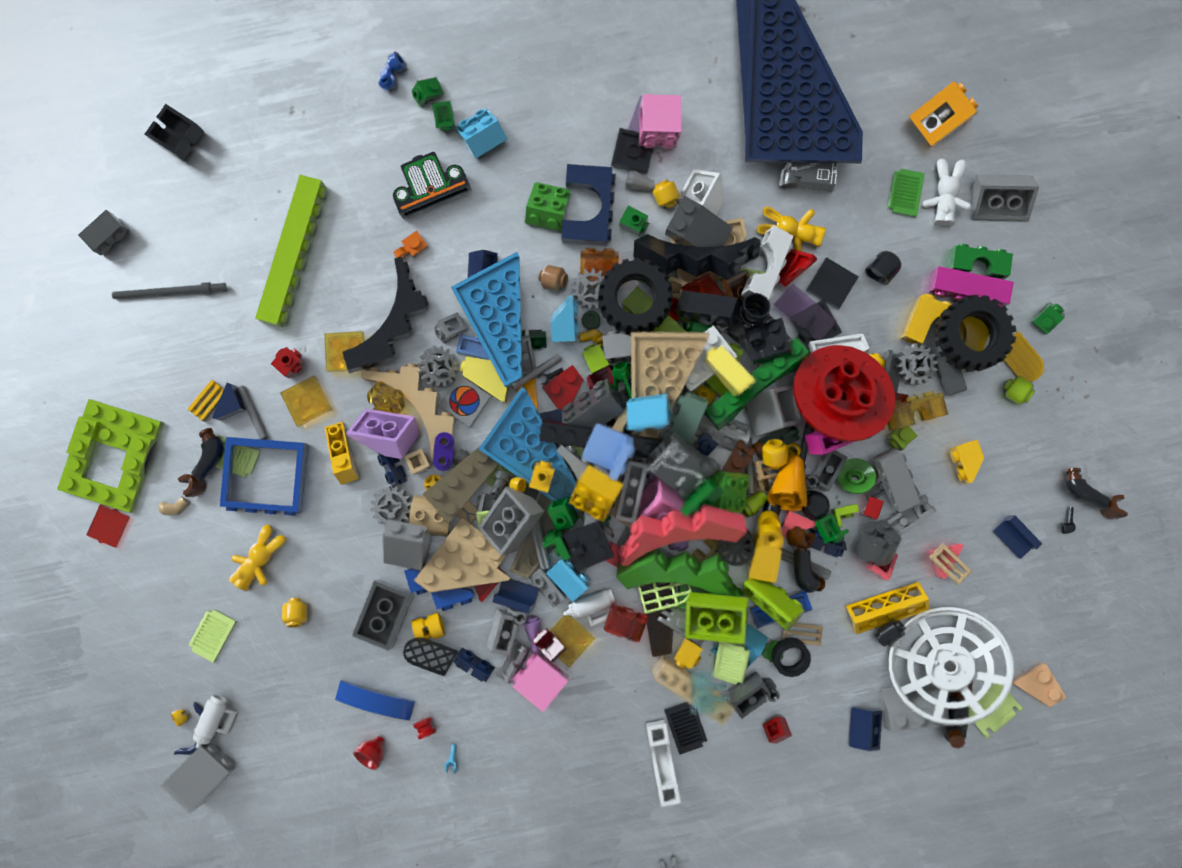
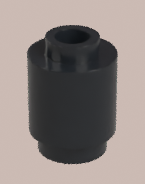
[875,619,906,647]

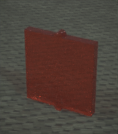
[681,273,725,296]
[86,504,130,547]

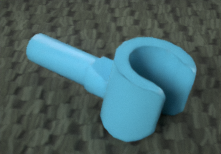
[444,744,458,774]

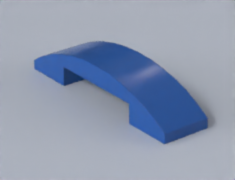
[335,680,415,721]

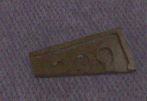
[640,582,676,657]

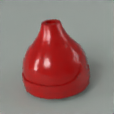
[353,736,384,770]

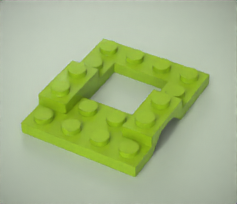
[57,399,163,513]

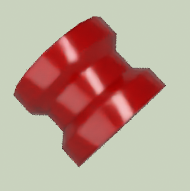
[413,717,437,739]

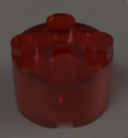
[603,603,649,642]

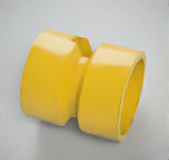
[412,612,445,643]

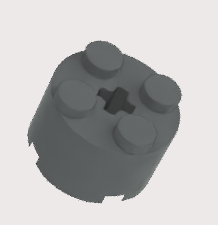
[855,520,901,566]

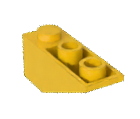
[324,421,359,485]

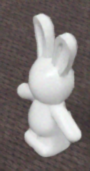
[922,159,972,226]

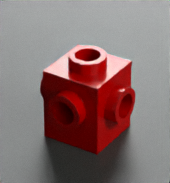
[271,347,305,379]

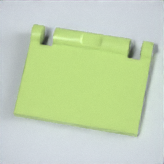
[969,683,1023,739]

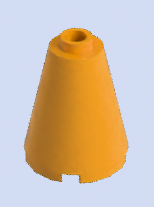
[767,455,807,511]

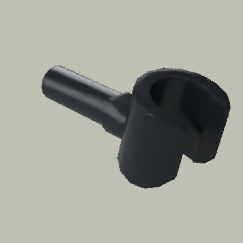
[798,315,816,342]
[537,368,564,385]
[1061,507,1076,534]

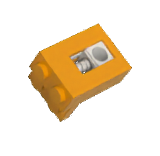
[909,81,979,147]

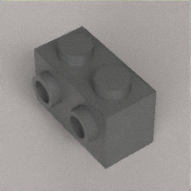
[78,209,129,256]

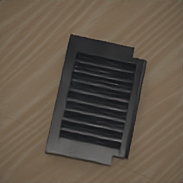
[664,702,707,755]

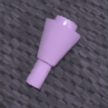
[523,616,541,653]

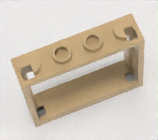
[651,655,734,725]

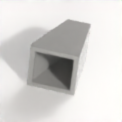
[745,386,804,437]
[383,520,432,571]
[161,743,235,813]

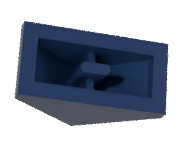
[212,382,246,421]

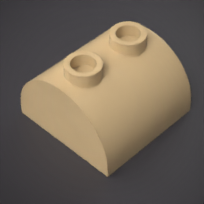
[409,495,451,537]

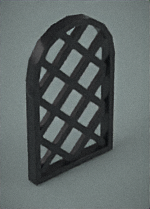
[403,637,458,676]

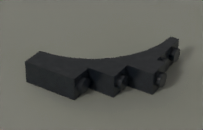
[633,234,761,280]
[342,256,429,373]

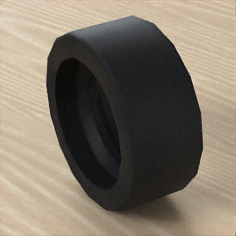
[771,637,811,677]

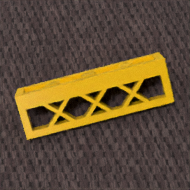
[846,582,929,635]

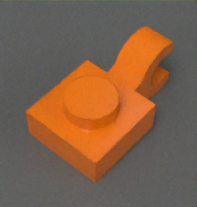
[393,230,428,259]

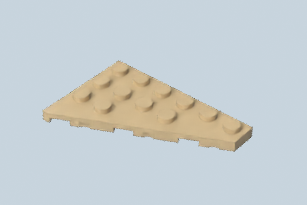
[631,332,709,438]

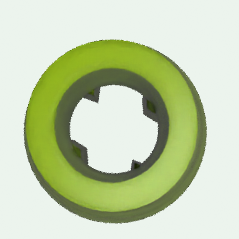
[742,491,768,518]

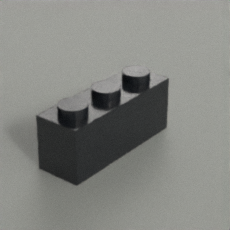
[676,290,741,328]

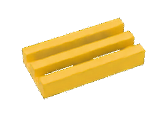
[187,380,224,422]

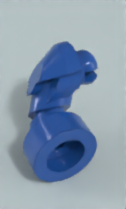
[378,51,406,90]

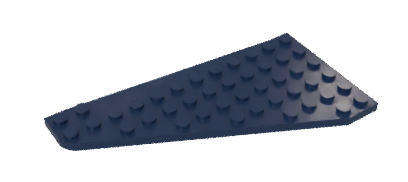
[736,0,863,164]

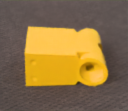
[747,511,784,583]

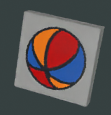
[438,375,491,427]

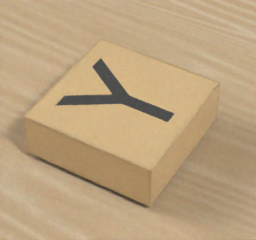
[456,500,478,524]

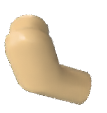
[158,496,189,515]

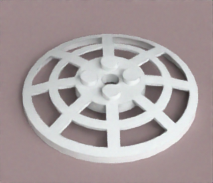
[889,607,1013,725]

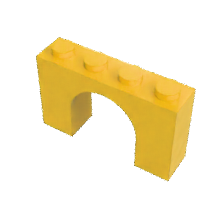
[900,294,989,351]

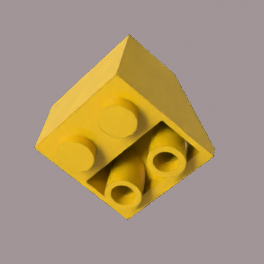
[569,465,624,522]

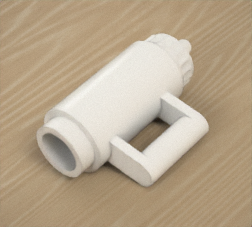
[564,588,616,628]
[193,695,237,749]

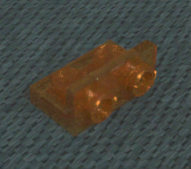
[580,248,619,278]

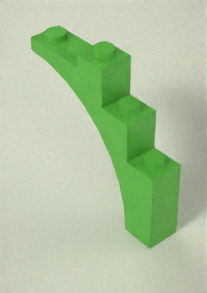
[616,548,744,597]

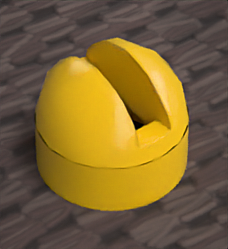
[787,442,801,457]
[509,477,526,493]
[170,709,188,727]

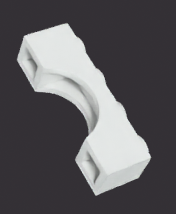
[741,225,793,301]
[646,720,681,807]

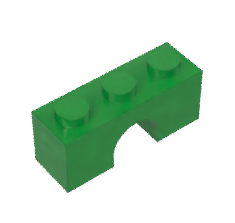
[948,244,1013,280]

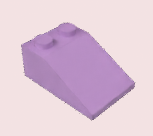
[346,409,420,459]

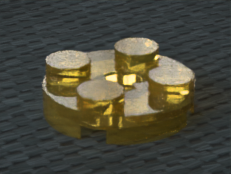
[367,381,405,414]

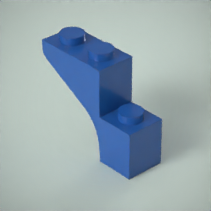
[404,564,476,611]

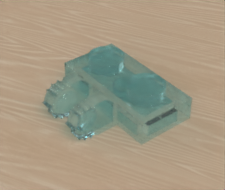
[690,671,728,714]

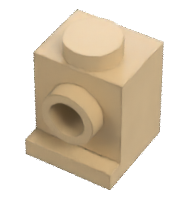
[404,448,430,475]

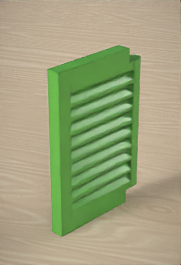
[888,169,925,217]

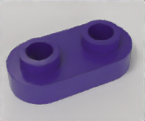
[433,432,455,471]

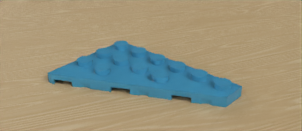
[451,252,523,388]
[479,386,579,513]

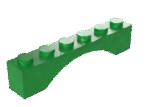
[705,338,809,431]

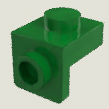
[412,77,444,107]
[432,100,455,131]
[1033,302,1065,335]
[814,513,849,544]

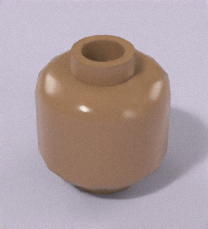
[539,265,568,292]

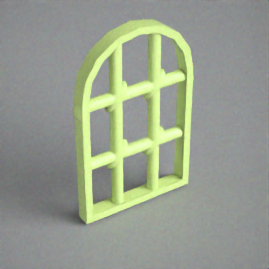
[638,582,691,614]

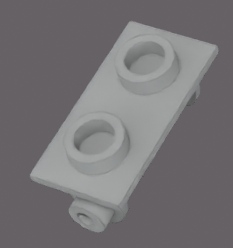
[529,568,567,608]
[496,641,531,684]

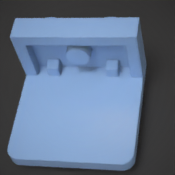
[582,424,635,481]

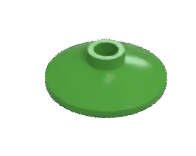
[837,458,876,494]

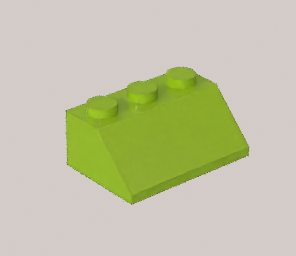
[743,578,804,632]
[685,592,749,644]

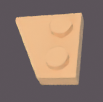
[1012,663,1066,707]

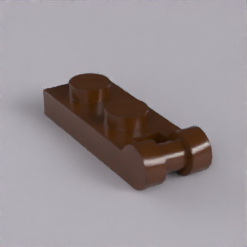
[721,439,756,474]

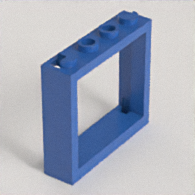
[220,437,308,516]

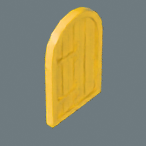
[1003,331,1044,382]

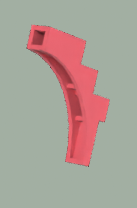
[619,504,747,567]

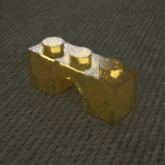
[888,390,948,431]

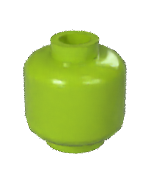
[1004,376,1035,405]

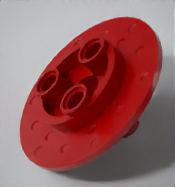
[793,345,895,442]

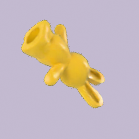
[756,206,826,251]
[229,524,286,592]

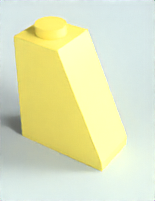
[704,346,755,397]
[460,356,509,404]

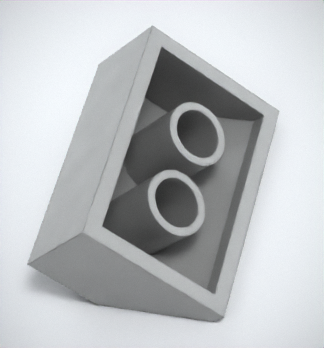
[972,174,1039,220]
[478,487,545,556]
[880,683,949,732]

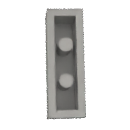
[873,448,920,513]
[615,459,648,523]

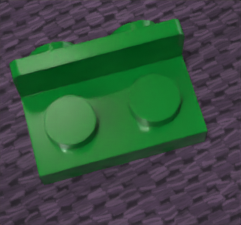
[680,478,724,516]
[542,528,571,561]

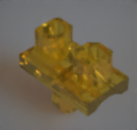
[691,539,725,562]

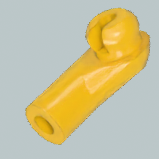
[579,329,605,346]

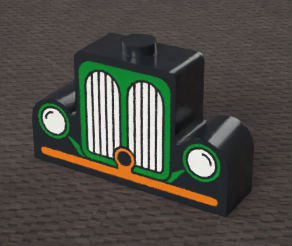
[393,152,471,219]

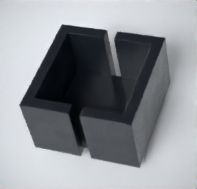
[144,103,204,161]

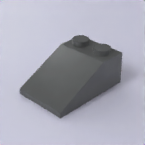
[665,196,733,247]

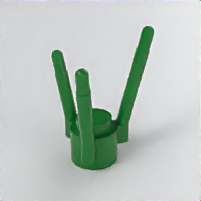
[611,362,632,398]

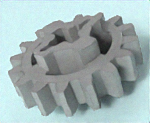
[571,268,604,310]
[895,343,938,386]
[417,346,459,388]
[370,486,412,527]

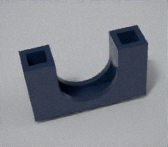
[561,164,616,246]

